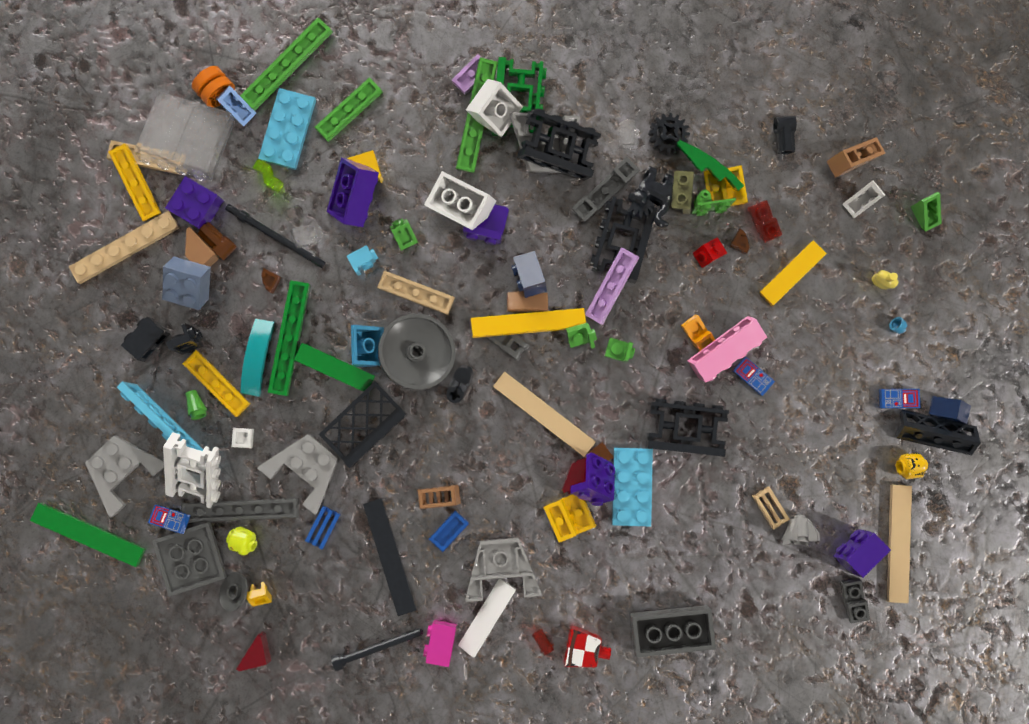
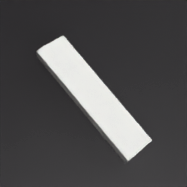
[458,578,516,658]

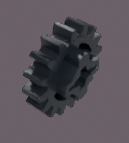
[648,113,690,155]

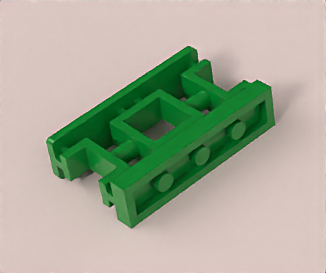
[491,57,547,136]

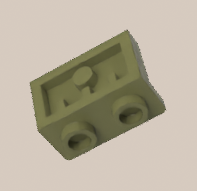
[671,171,694,215]

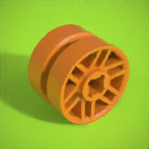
[191,66,235,108]

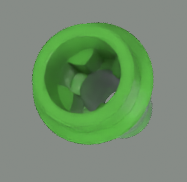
[185,390,207,420]

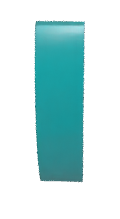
[240,319,275,397]

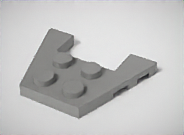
[510,112,580,173]
[257,434,339,515]
[85,436,164,518]
[465,538,542,602]

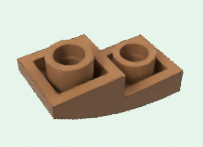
[507,291,548,313]

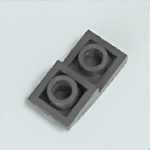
[840,578,870,624]

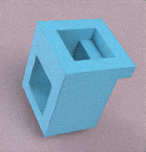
[347,245,378,276]

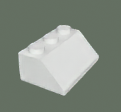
[424,171,496,230]

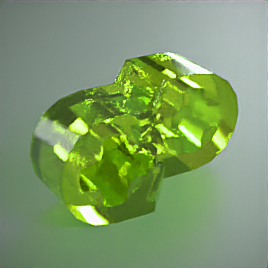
[252,159,285,193]

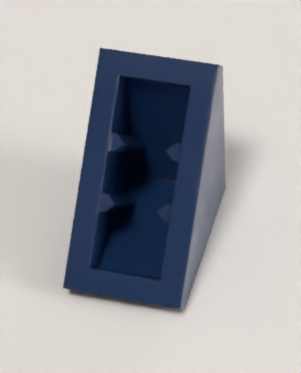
[928,396,971,424]

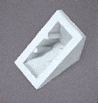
[842,180,885,218]

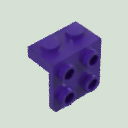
[463,204,509,245]
[571,452,615,506]

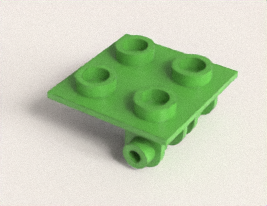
[691,190,736,216]

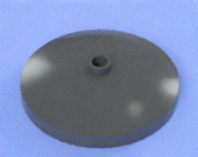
[378,314,455,391]

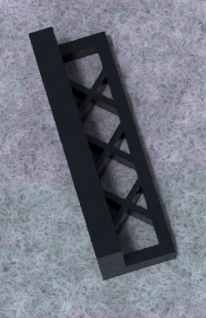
[896,409,981,456]

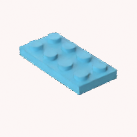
[258,88,316,170]
[612,448,653,527]

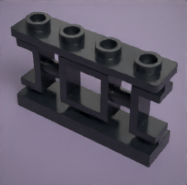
[517,109,601,180]
[589,196,657,284]
[645,399,729,457]

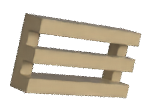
[752,486,790,530]

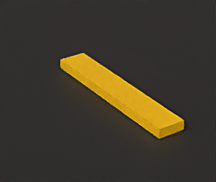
[470,308,586,338]

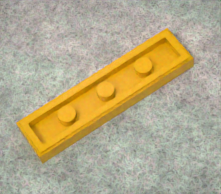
[108,143,162,221]
[759,240,827,306]
[182,350,251,417]

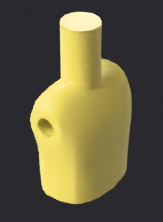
[872,270,899,290]

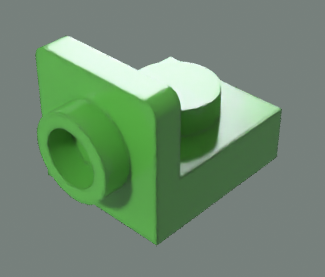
[390,218,418,250]
[566,323,597,349]
[604,338,635,363]

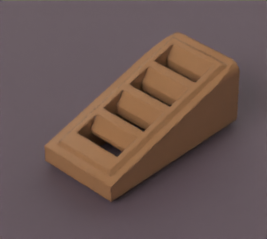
[418,485,461,509]

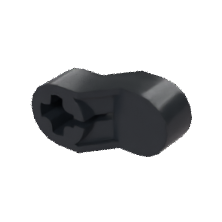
[446,365,474,403]

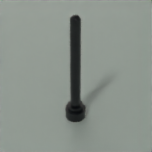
[331,628,423,671]

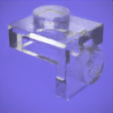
[290,221,323,249]

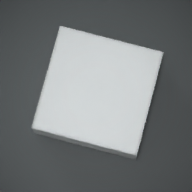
[231,428,254,448]

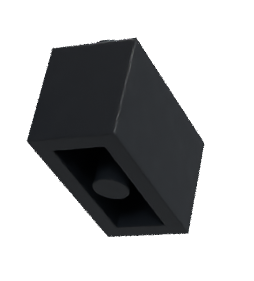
[121,317,170,362]

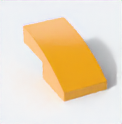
[681,314,715,351]

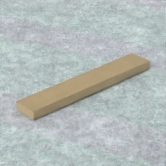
[493,371,596,457]
[887,485,912,603]

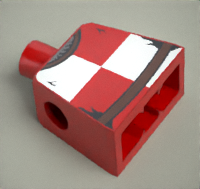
[564,625,611,668]

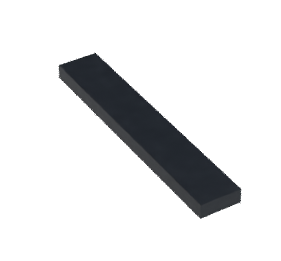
[363,498,417,616]

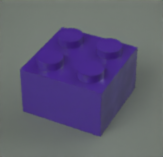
[165,176,224,230]
[834,529,891,578]

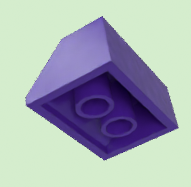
[326,157,379,227]

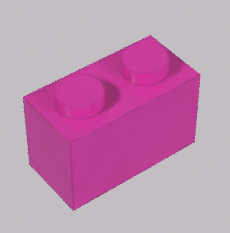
[423,620,457,667]

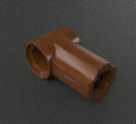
[198,222,237,260]

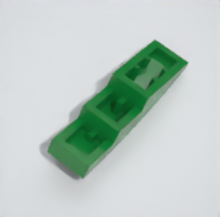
[676,140,744,191]
[294,343,375,392]

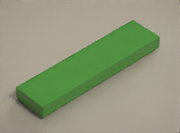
[315,77,383,142]

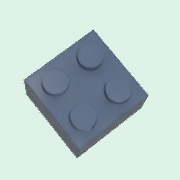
[162,257,211,310]

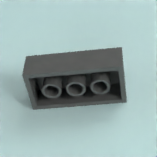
[630,605,716,658]

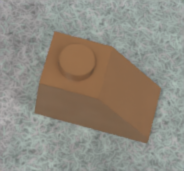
[185,227,220,267]

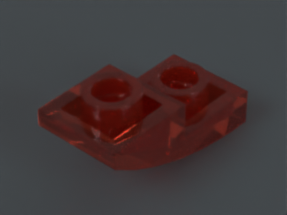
[747,200,782,242]

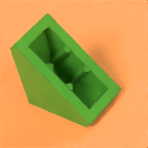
[911,192,942,232]

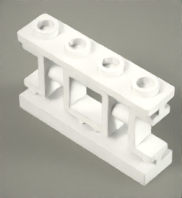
[163,432,221,508]

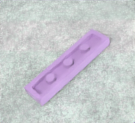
[585,247,639,324]

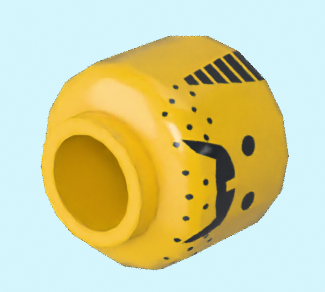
[896,453,928,479]

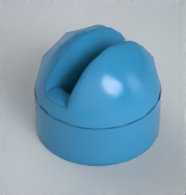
[889,317,907,334]

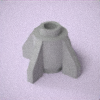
[782,515,820,547]

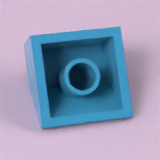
[351,325,384,367]

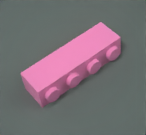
[687,316,767,383]

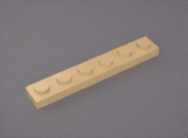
[69,211,180,284]

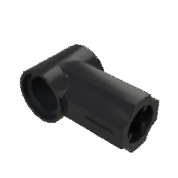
[773,116,797,155]

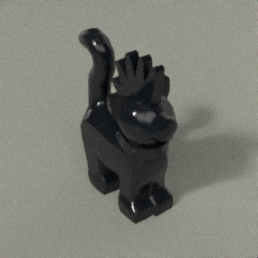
[627,166,674,228]

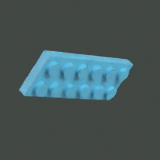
[117,381,204,451]

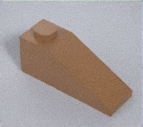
[827,137,886,178]

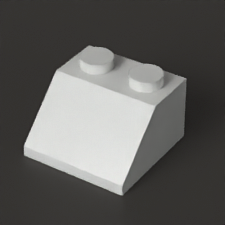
[466,79,523,137]

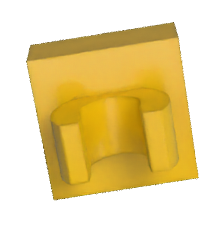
[246,582,272,607]

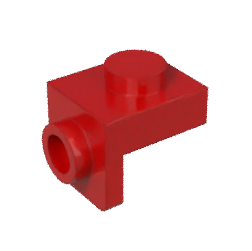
[693,237,727,268]

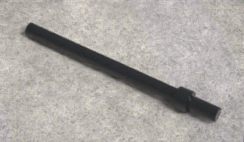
[225,204,326,268]

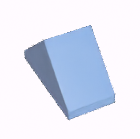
[216,85,256,126]

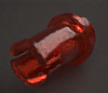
[531,629,554,656]

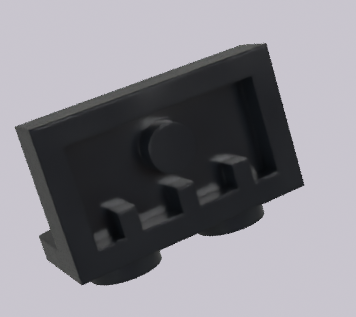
[166,323,204,355]

